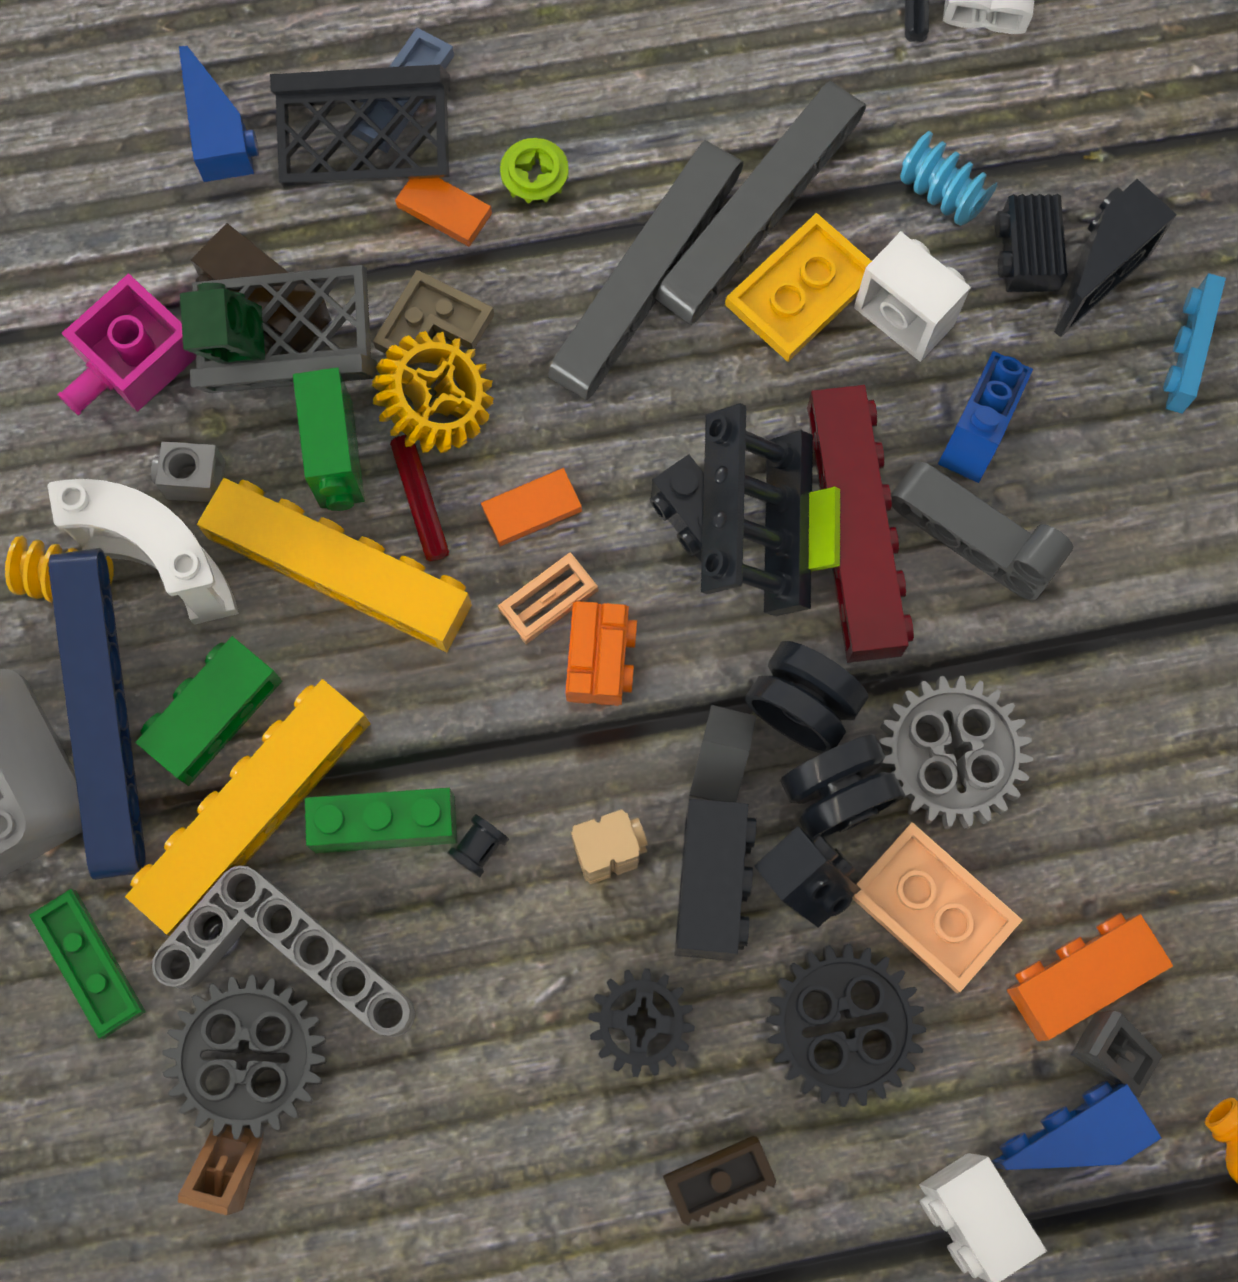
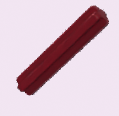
[390,434,449,562]

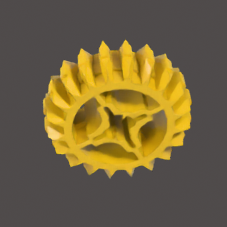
[371,330,494,453]

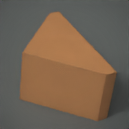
[178,1125,263,1215]

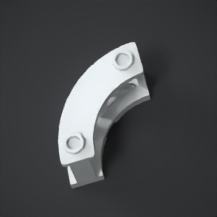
[48,479,239,625]

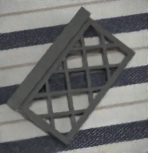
[190,265,377,393]

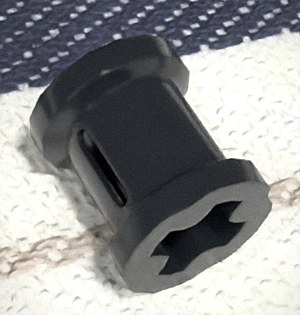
[447,814,509,878]

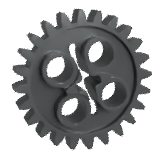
[162,975,327,1140]

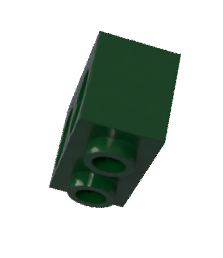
[180,282,265,364]

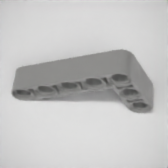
[152,866,415,1037]

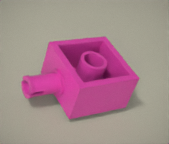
[57,273,196,416]

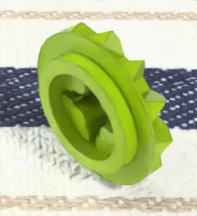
[500,138,569,204]

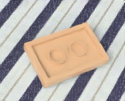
[852,822,1022,993]

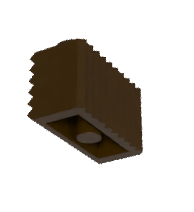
[663,1135,777,1226]

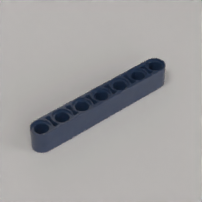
[49,548,146,880]

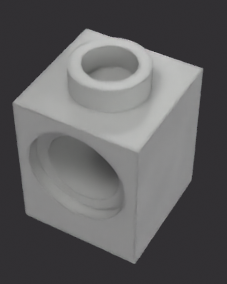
[151,441,226,502]

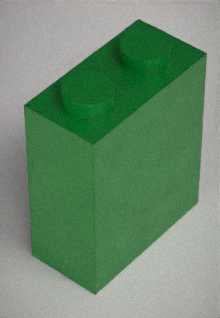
[293,367,365,511]

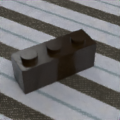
[191,223,332,353]

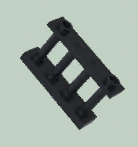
[701,403,813,616]

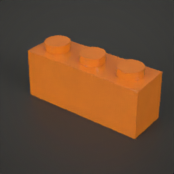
[1007,913,1174,1041]

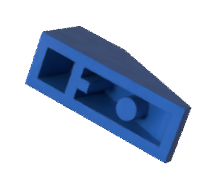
[179,45,259,182]

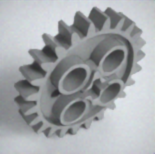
[878,676,1033,829]

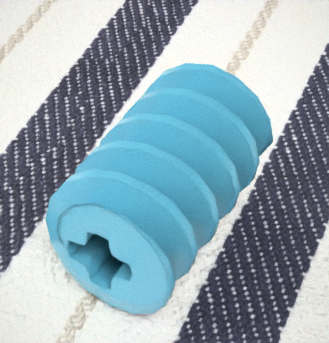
[900,131,997,226]

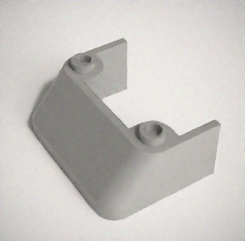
[0,669,83,878]

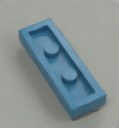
[1163,273,1226,414]

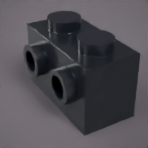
[650,454,704,562]
[754,826,861,928]

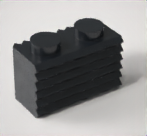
[995,194,1068,292]

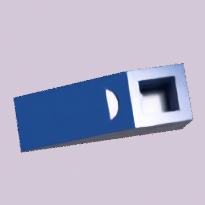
[938,351,1033,483]
[992,1081,1162,1170]

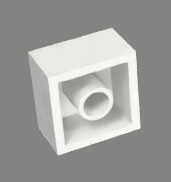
[854,231,971,362]
[919,1153,1047,1282]

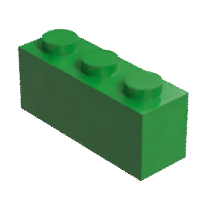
[135,636,282,787]
[305,787,457,854]

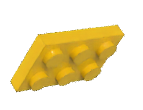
[725,213,872,362]

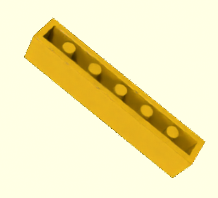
[197,478,472,653]
[125,679,371,936]

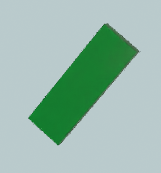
[29,889,146,1039]

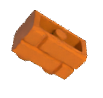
[565,601,637,706]

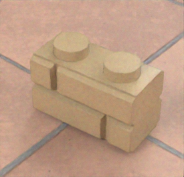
[571,809,648,884]

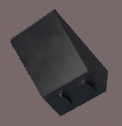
[1054,179,1177,338]

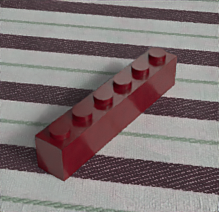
[807,385,914,663]

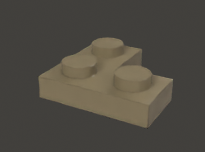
[373,270,494,367]

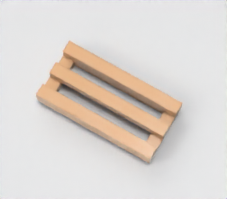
[498,552,598,644]

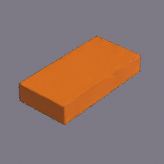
[395,178,492,247]
[481,468,582,547]

